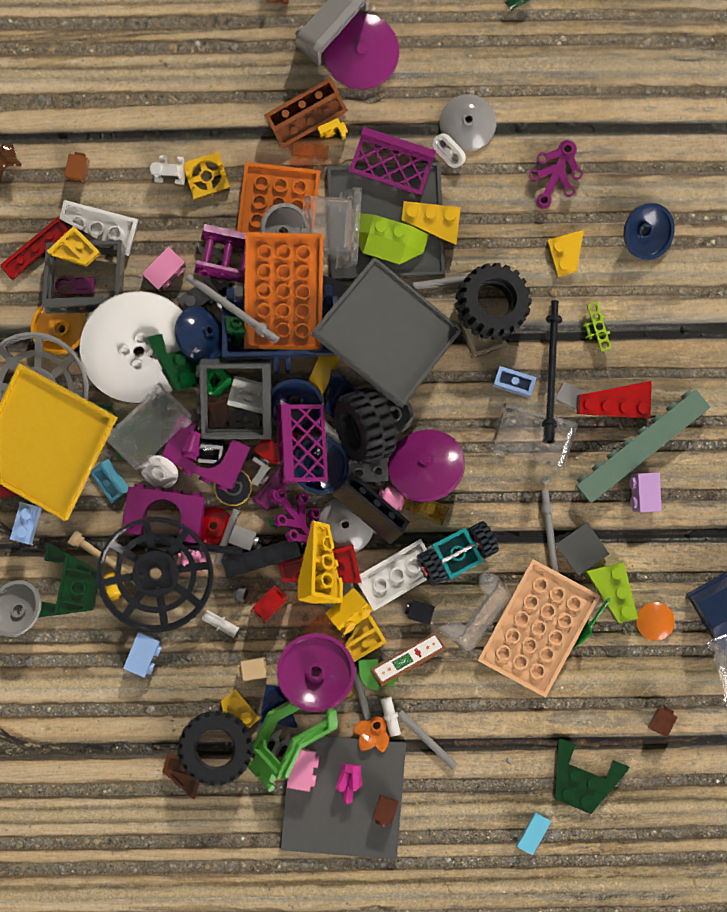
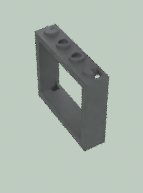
[42,239,125,314]
[196,359,272,439]

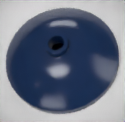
[623,203,675,260]
[175,306,222,363]
[271,377,324,432]
[293,436,349,494]

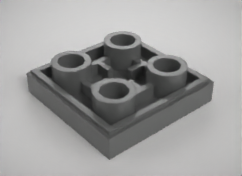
[555,522,609,576]

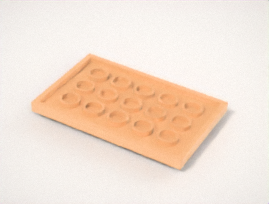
[477,559,600,698]

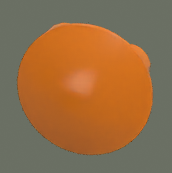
[636,602,675,641]

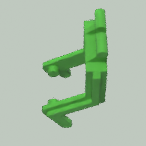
[248,701,338,792]

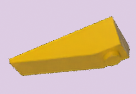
[297,521,343,604]

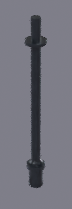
[542,300,563,444]

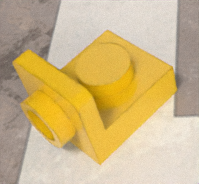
[317,118,348,140]

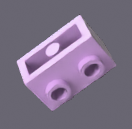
[629,473,662,512]

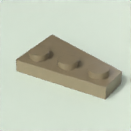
[453,303,509,358]

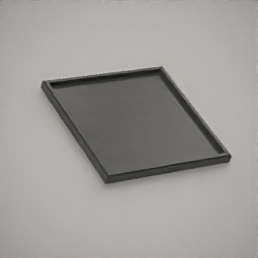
[327,162,446,280]
[311,257,462,408]
[281,733,406,860]

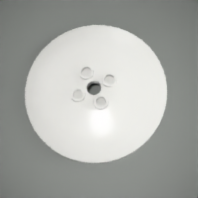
[80,291,183,403]

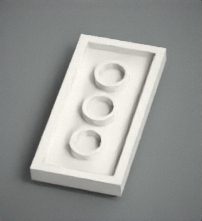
[358,539,427,611]

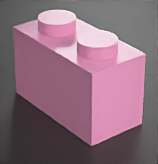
[142,247,186,292]
[287,749,319,791]

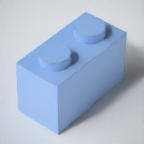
[493,366,536,398]
[10,502,42,545]
[123,632,162,677]

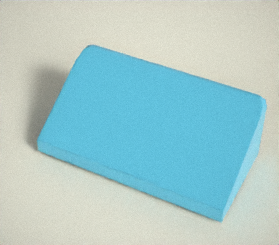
[90,460,128,504]
[516,812,552,855]

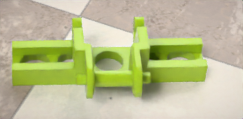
[582,302,612,352]

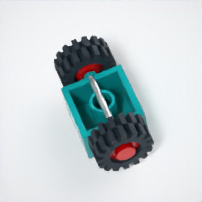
[416,521,499,586]

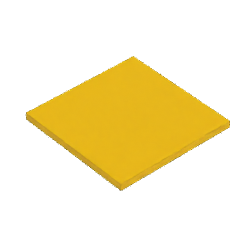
[0,364,118,521]

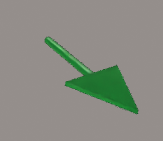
[574,598,610,648]

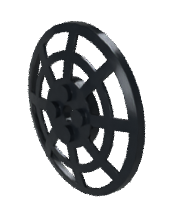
[96,517,214,633]

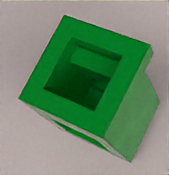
[207,368,234,397]

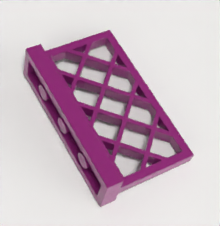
[349,127,436,196]
[276,404,328,483]

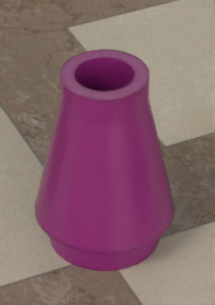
[180,431,201,461]

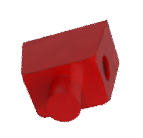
[250,585,289,624]

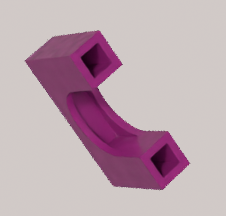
[162,416,251,492]
[122,484,207,543]

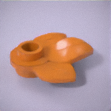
[353,716,389,752]

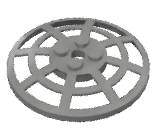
[0,332,89,401]

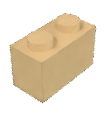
[237,657,268,681]

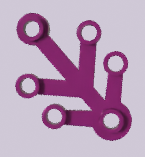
[529,140,583,210]
[269,488,320,546]

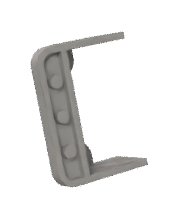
[295,0,369,66]

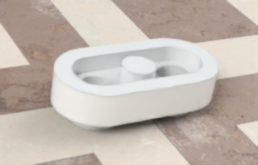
[432,133,466,168]

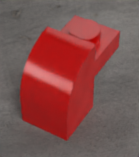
[254,431,298,464]

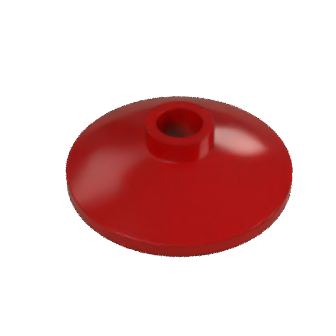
[201,507,230,545]

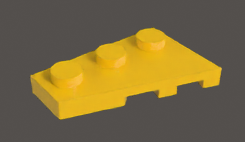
[402,201,461,246]

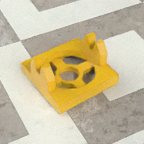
[184,152,230,200]

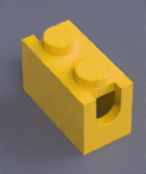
[325,588,373,635]

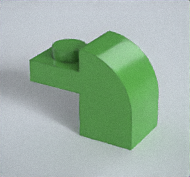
[359,659,398,690]

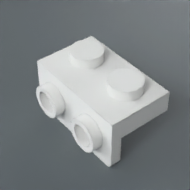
[227,376,263,414]

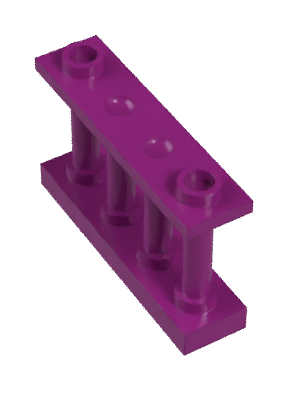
[194,224,246,284]

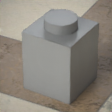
[554,382,585,410]
[228,525,259,551]

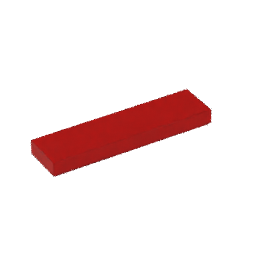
[0,217,69,281]

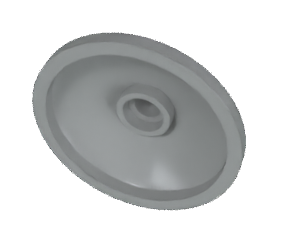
[439,94,496,151]
[260,203,312,233]
[317,498,374,552]
[0,580,41,637]

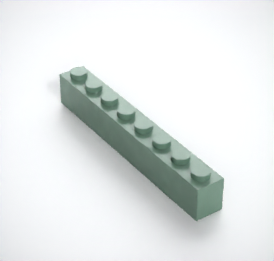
[575,390,710,504]

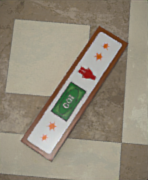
[370,633,446,687]

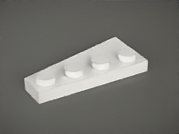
[60,200,139,256]

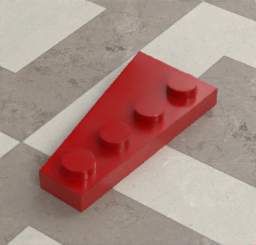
[577,381,652,419]
[278,545,362,583]

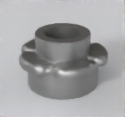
[233,584,249,603]

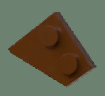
[193,397,228,441]
[162,753,205,799]

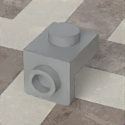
[251,456,271,487]

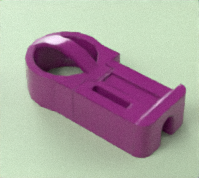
[55,276,95,296]

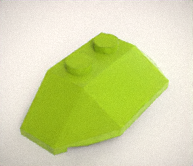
[351,213,429,265]

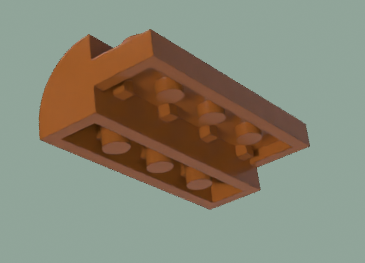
[264,77,348,148]

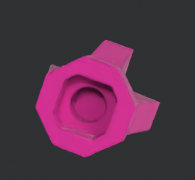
[335,763,363,804]

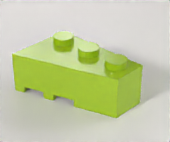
[584,562,638,623]

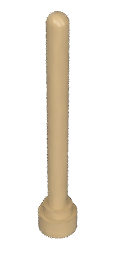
[67,530,135,585]

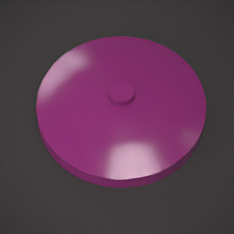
[324,13,399,90]
[388,430,465,502]
[277,633,355,712]

